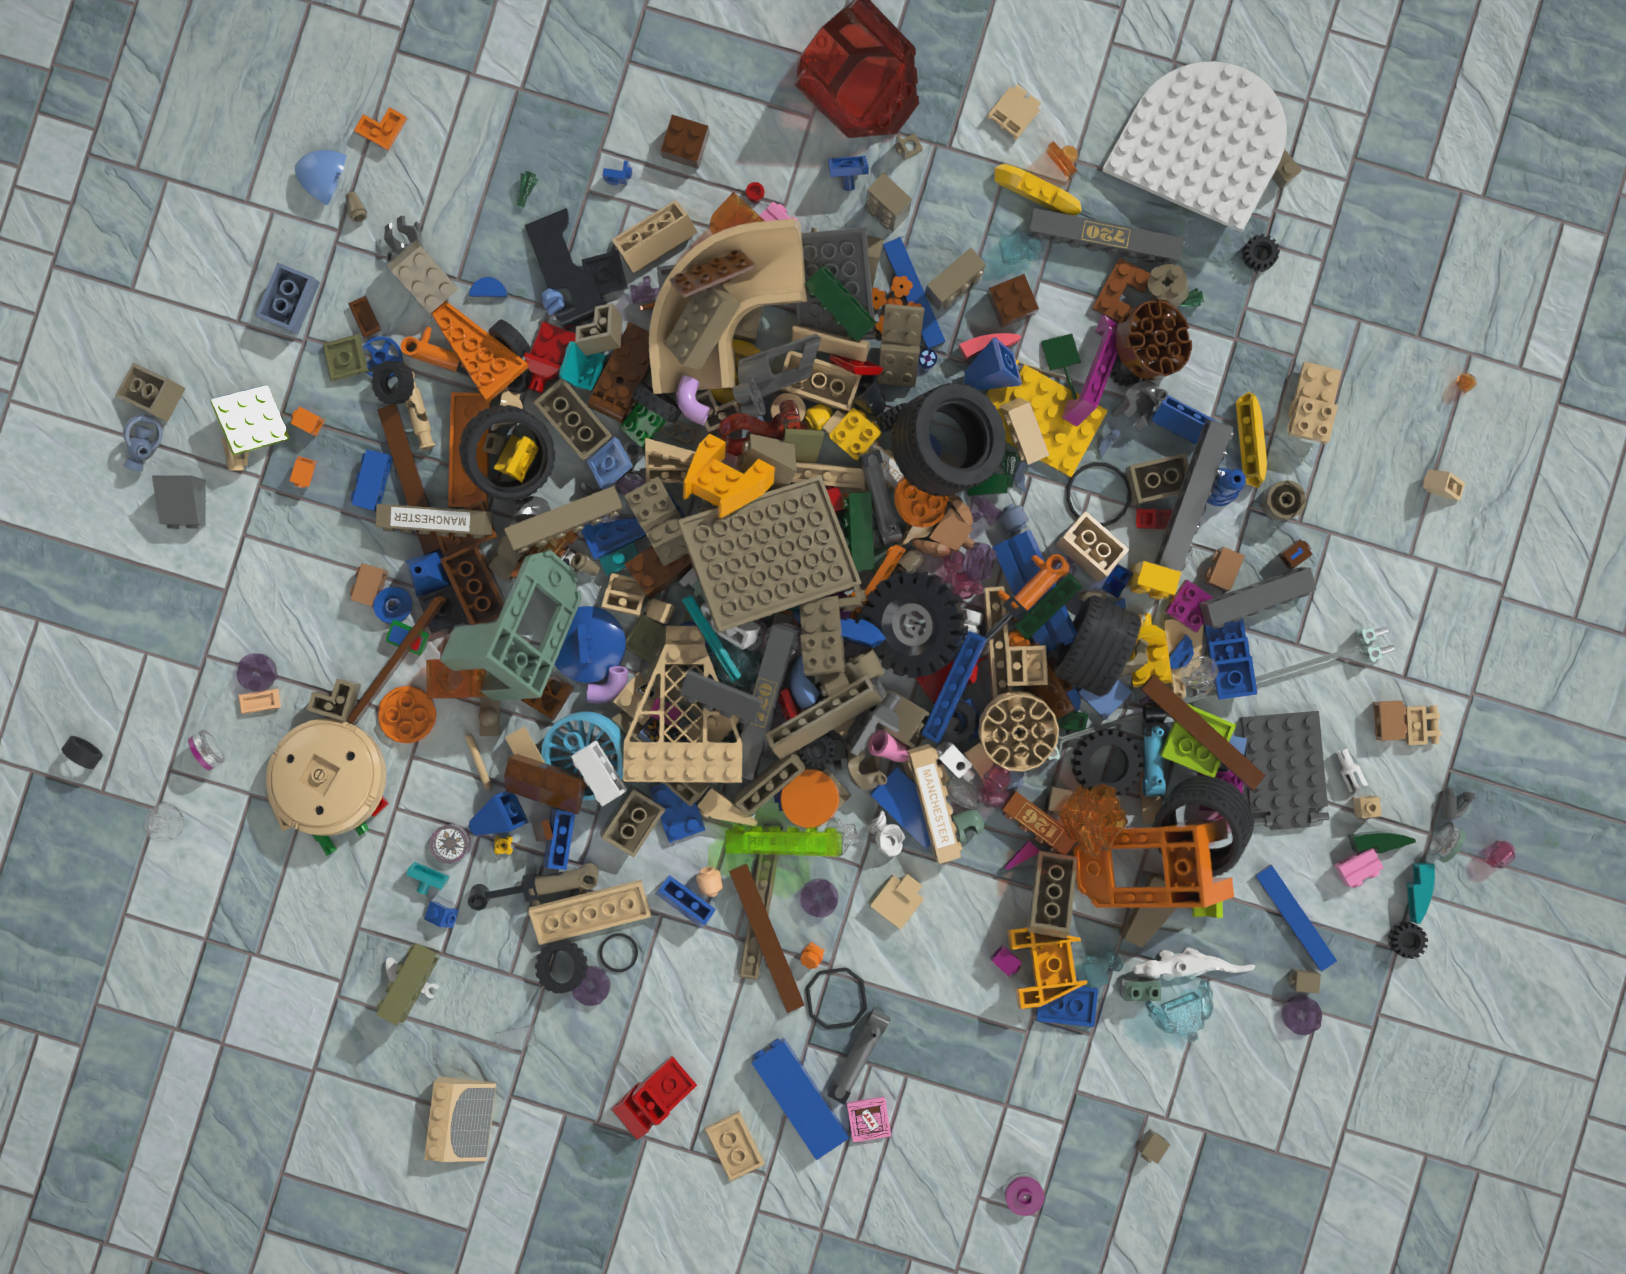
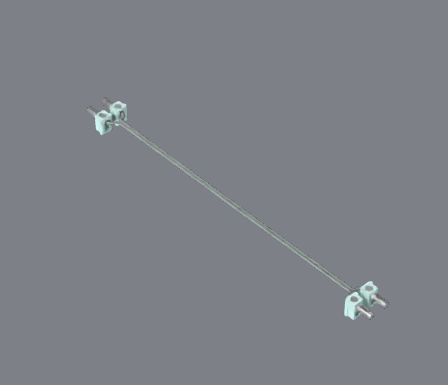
[1047,626,1395,760]

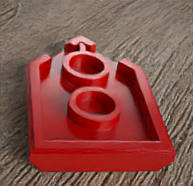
[829,354,883,375]

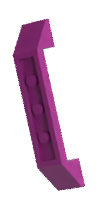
[1062,315,1118,426]

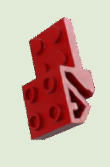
[610,1056,697,1140]

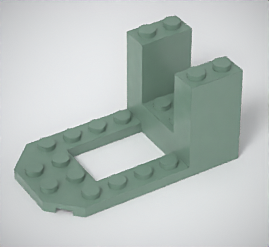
[439,551,582,701]

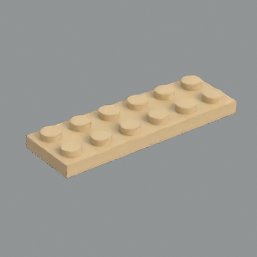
[528,879,652,945]

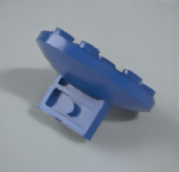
[554,606,626,683]

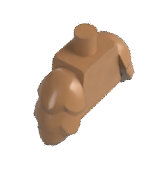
[912,494,977,558]

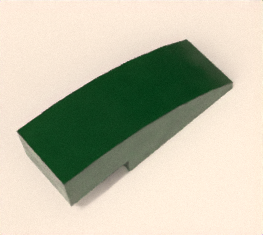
[1348,831,1416,854]

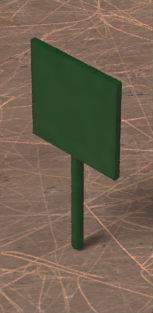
[1041,333,1081,400]

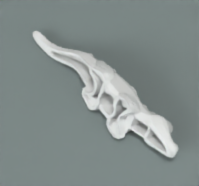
[1133,948,1255,981]

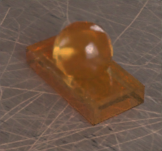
[1046,141,1078,180]

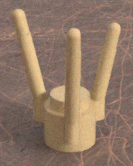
[222,438,249,471]

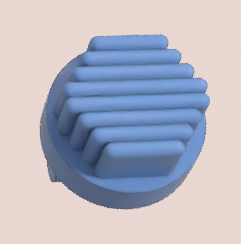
[542,288,565,316]

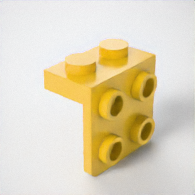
[829,408,882,460]

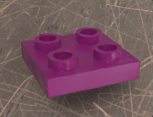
[1164,579,1213,633]

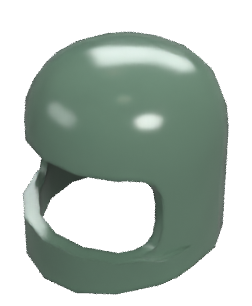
[952,808,984,843]

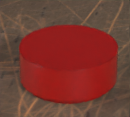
[745,182,765,203]

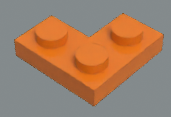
[354,107,407,151]

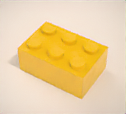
[1126,561,1182,600]

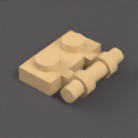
[1404,705,1441,745]

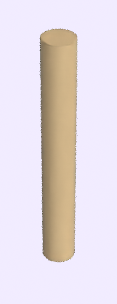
[465,735,493,791]

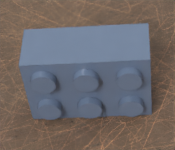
[255,262,320,335]

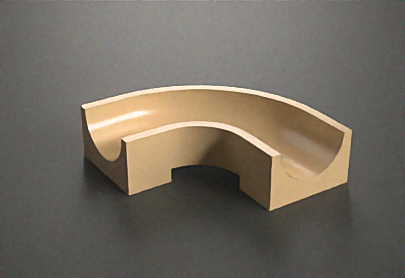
[649,219,807,394]

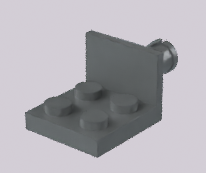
[841,690,902,756]

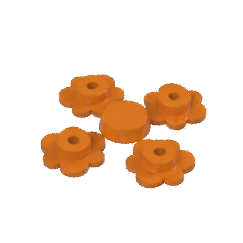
[872,276,922,334]

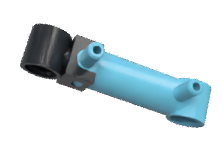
[1142,703,1166,797]

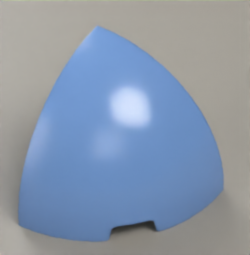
[295,150,346,205]
[789,655,821,709]

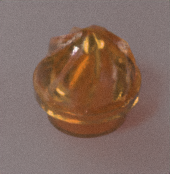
[1456,373,1478,393]

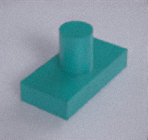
[599,542,639,576]
[406,862,450,895]

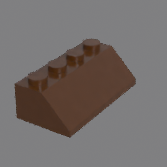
[504,754,587,815]

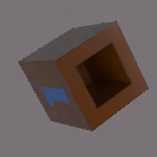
[1277,539,1313,569]

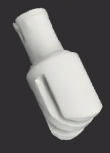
[1336,748,1368,792]

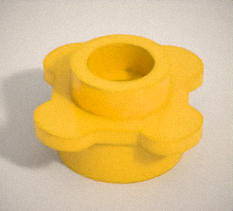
[494,836,513,855]

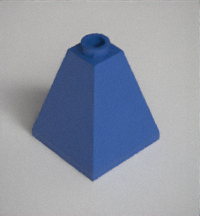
[963,337,1022,390]
[405,549,452,597]
[468,791,529,836]

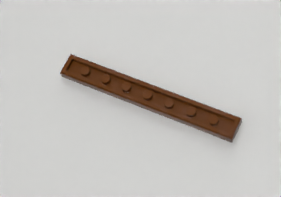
[377,404,441,554]
[347,596,446,724]
[1140,674,1266,790]
[729,863,805,1013]

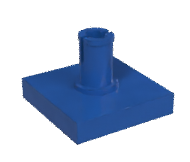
[828,155,869,191]

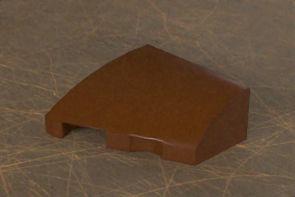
[521,675,574,720]

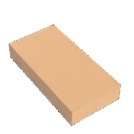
[238,689,281,714]

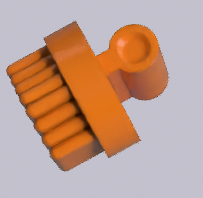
[1008,629,1030,647]
[800,941,825,969]

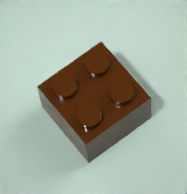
[660,114,710,169]
[986,274,1039,328]

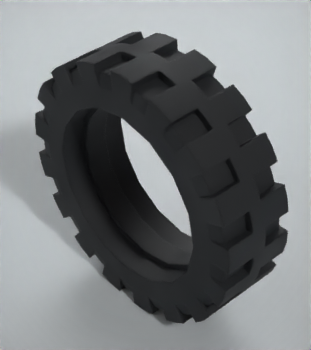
[632,382,682,422]
[535,940,588,994]

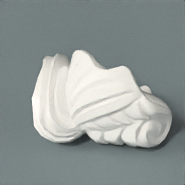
[869,811,905,857]

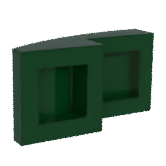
[967,474,1008,496]

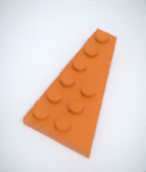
[431,301,528,404]

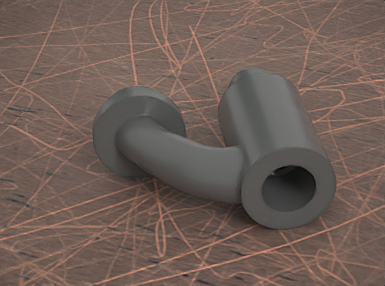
[1442,788,1477,819]

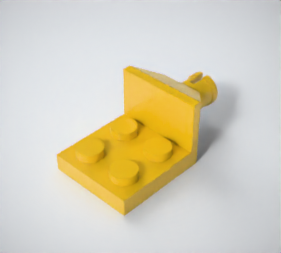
[494,435,540,482]
[1130,613,1173,688]

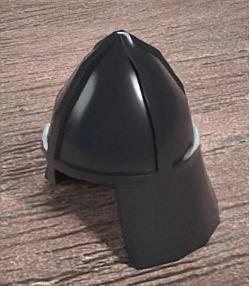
[852,375,886,415]

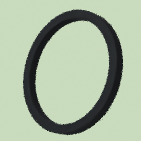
[599,933,638,972]

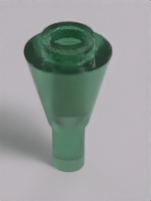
[517,171,539,208]
[1181,288,1204,306]
[1002,452,1019,487]

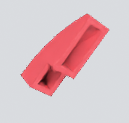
[958,333,1021,361]

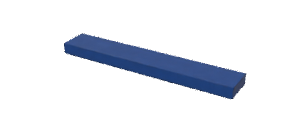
[883,237,945,350]
[921,630,987,743]
[1255,865,1337,972]

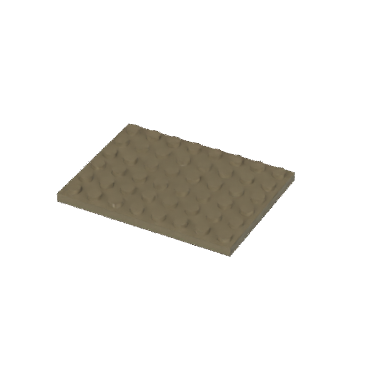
[677,475,862,633]

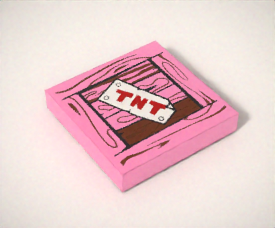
[847,1096,891,1142]

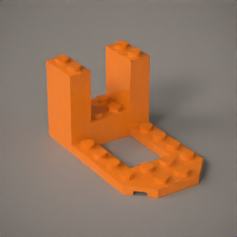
[1073,819,1234,908]

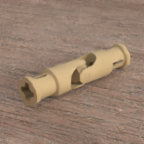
[405,372,436,451]

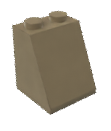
[736,434,797,491]
[877,689,930,748]

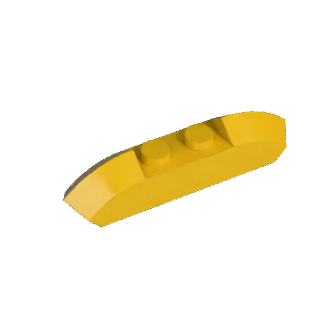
[994,164,1082,216]
[1236,392,1267,488]

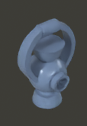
[123,414,163,471]

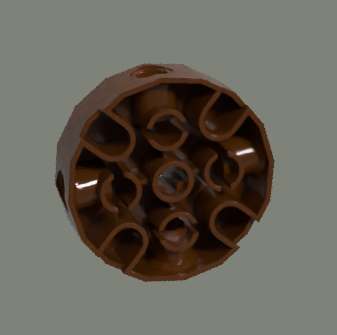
[1115,300,1192,381]

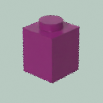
[990,944,1022,977]

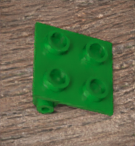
[619,402,666,448]

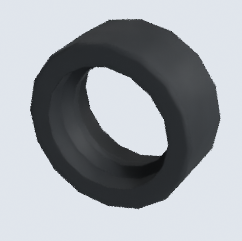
[61,736,103,769]

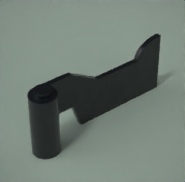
[525,208,608,330]

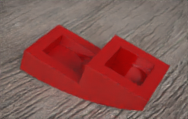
[1136,509,1173,529]

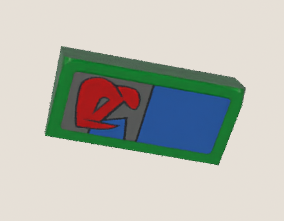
[386,620,429,656]

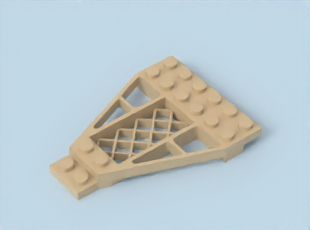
[623,626,743,783]

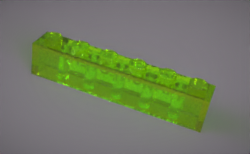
[725,825,843,857]

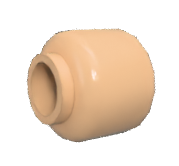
[696,866,723,897]

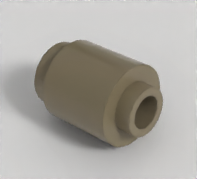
[897,548,925,573]

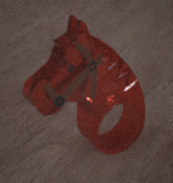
[719,400,807,457]

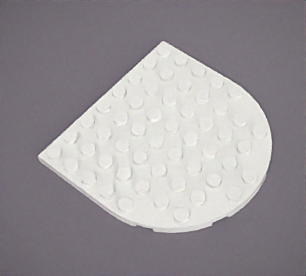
[1103,62,1287,233]

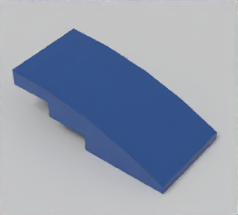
[1203,618,1257,700]
[870,767,953,849]

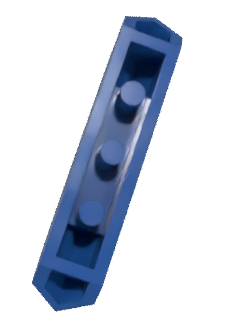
[792,609,886,648]

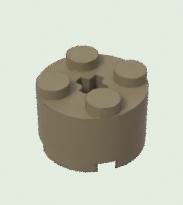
[1148,264,1189,308]
[1261,481,1306,521]
[844,648,885,684]

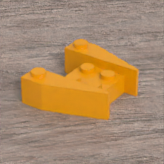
[684,434,775,518]
[1007,928,1087,1009]

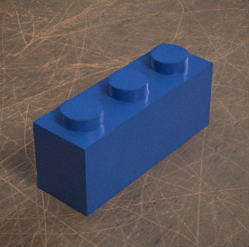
[1151,395,1216,444]
[351,449,393,512]
[543,808,575,870]
[655,875,716,928]

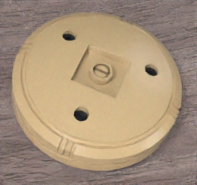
[266,718,387,836]

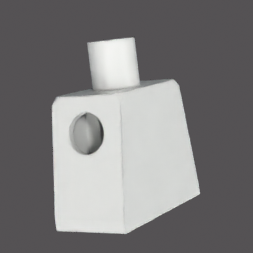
[935,739,975,782]

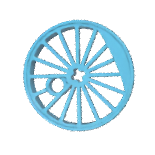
[541,711,625,800]

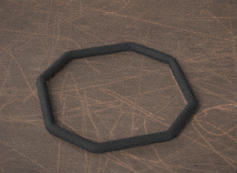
[806,967,867,1029]

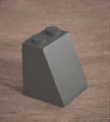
[152,475,206,529]

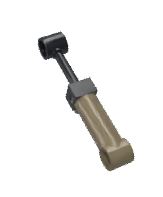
[468,863,599,911]

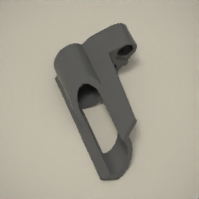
[733,334,821,420]

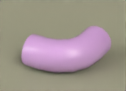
[676,375,710,425]
[587,666,628,704]

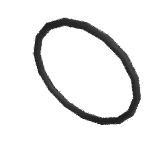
[1066,462,1131,527]

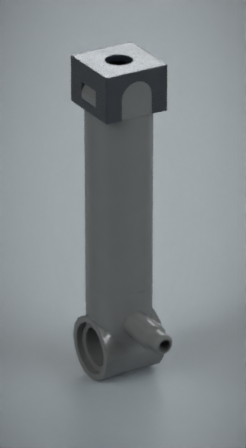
[857,448,902,547]
[827,1008,891,1105]

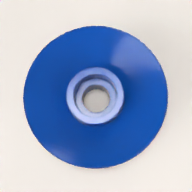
[373,587,412,623]

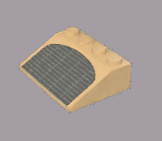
[424,1076,496,1162]

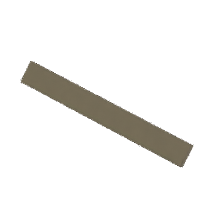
[739,824,783,980]

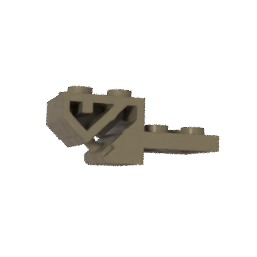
[877,304,924,387]
[624,477,688,566]
[799,596,845,676]

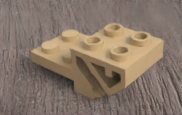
[1288,362,1342,444]

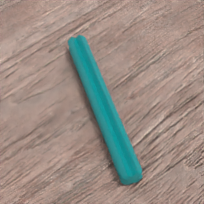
[682,595,741,682]

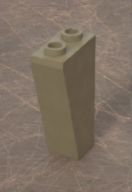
[644,647,703,716]
[1121,873,1178,948]

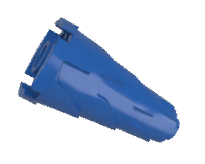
[1206,468,1246,507]

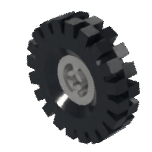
[862,570,968,678]

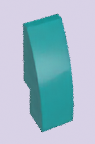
[1406,862,1435,924]

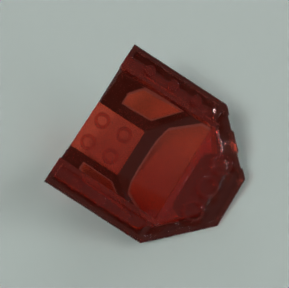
[794,0,919,138]

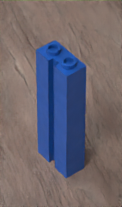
[992,530,1078,653]
[752,1038,849,1161]

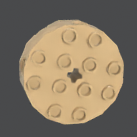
[978,691,1059,771]

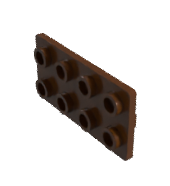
[669,250,755,298]
[1021,642,1075,720]

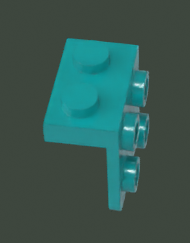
[559,341,607,392]

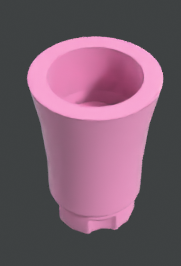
[868,729,910,763]

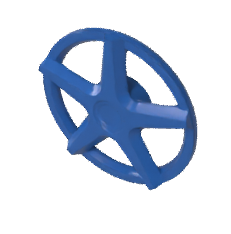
[363,336,403,378]

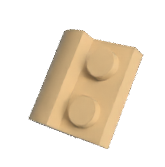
[602,573,646,617]
[1006,646,1048,686]

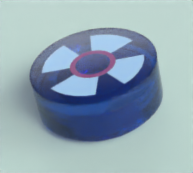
[918,349,937,369]

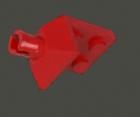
[524,322,576,394]
[914,652,987,705]

